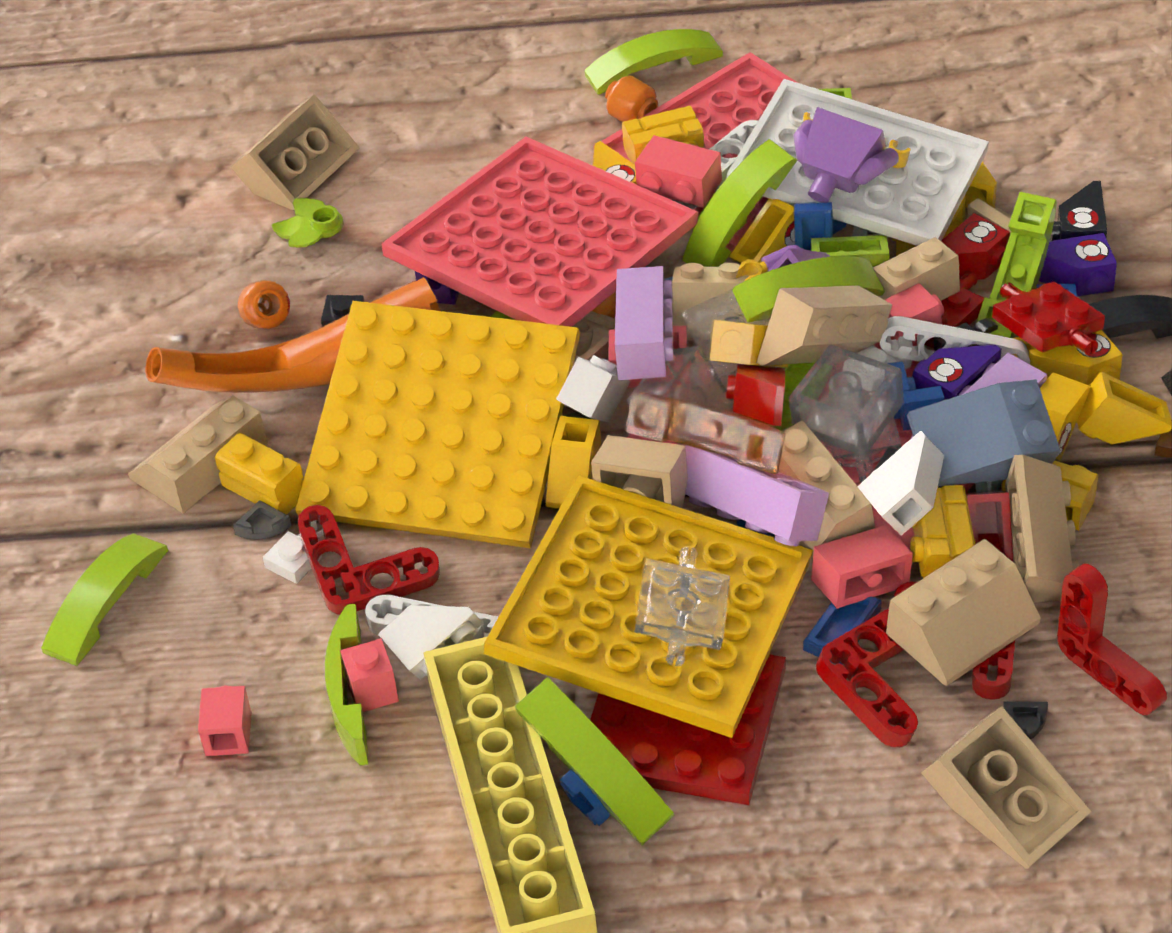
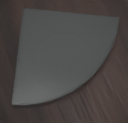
[233,500,292,539]

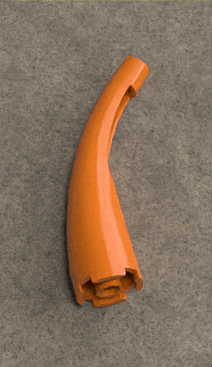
[145,277,441,393]

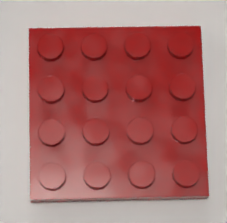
[590,654,786,805]

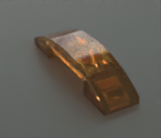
[625,392,786,474]

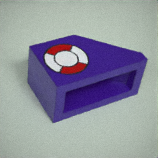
[1039,233,1117,297]
[912,345,1002,400]

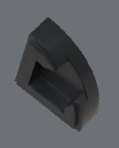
[1003,701,1048,740]

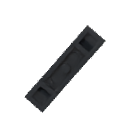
[1089,295,1172,339]

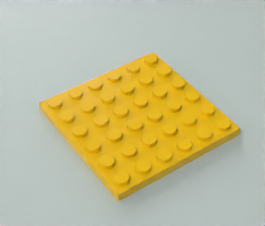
[295,301,580,548]
[483,475,813,738]

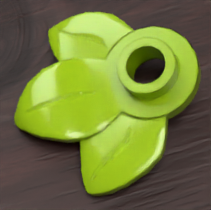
[272,198,344,248]

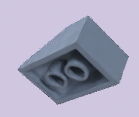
[907,379,1060,487]

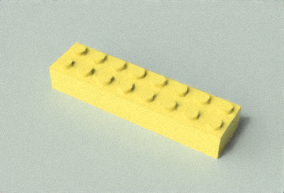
[423,637,597,933]

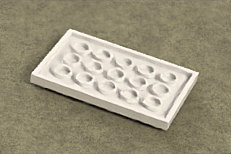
[726,79,989,246]

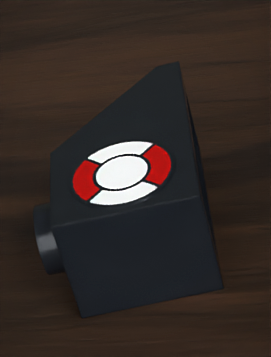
[1050,181,1107,241]

